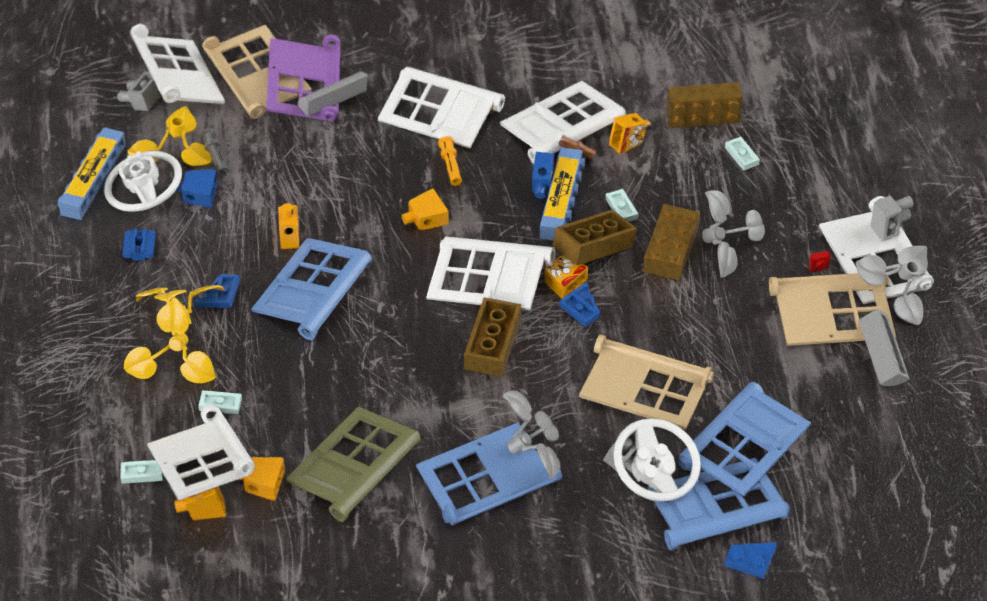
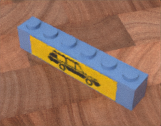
[58,128,126,220]
[540,147,585,240]

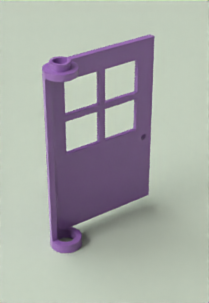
[266,35,340,121]

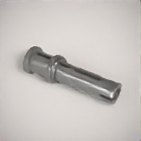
[200,128,229,176]

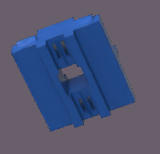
[123,229,156,260]

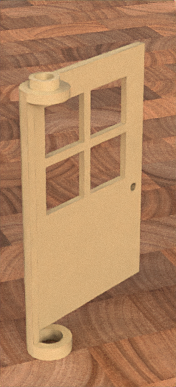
[203,25,311,119]
[769,273,896,346]
[579,334,714,430]

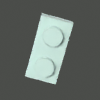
[725,137,760,171]
[606,189,638,222]
[199,390,242,414]
[121,460,163,483]

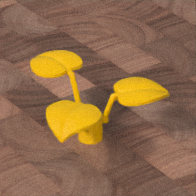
[127,106,212,166]
[136,285,224,324]
[124,298,216,383]

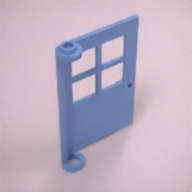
[252,238,372,340]
[678,382,811,496]
[416,423,562,525]
[648,458,790,550]

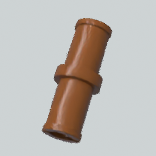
[558,135,596,160]

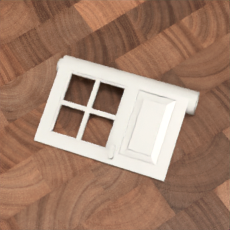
[130,24,225,104]
[378,67,505,148]
[500,81,626,164]
[819,196,934,304]
[426,237,556,310]
[147,404,255,500]

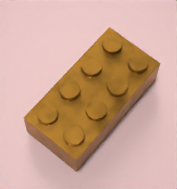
[666,82,743,128]
[643,204,700,280]
[552,210,637,266]
[464,297,521,377]

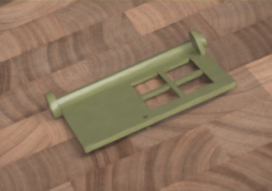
[286,407,421,522]

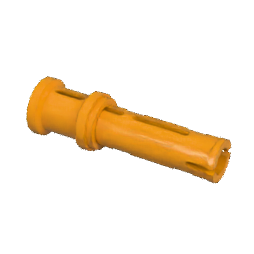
[438,136,462,186]

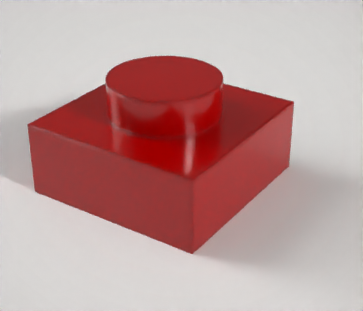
[808,251,830,272]

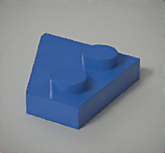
[194,274,240,308]
[559,282,600,327]
[724,542,777,579]

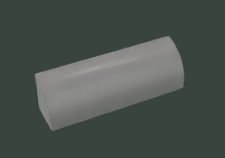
[298,72,368,116]
[859,309,909,386]

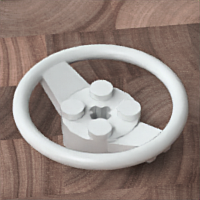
[104,151,182,212]
[614,419,701,502]

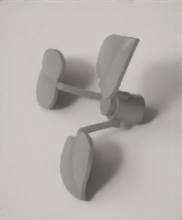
[702,190,765,278]
[856,246,928,325]
[502,391,560,480]

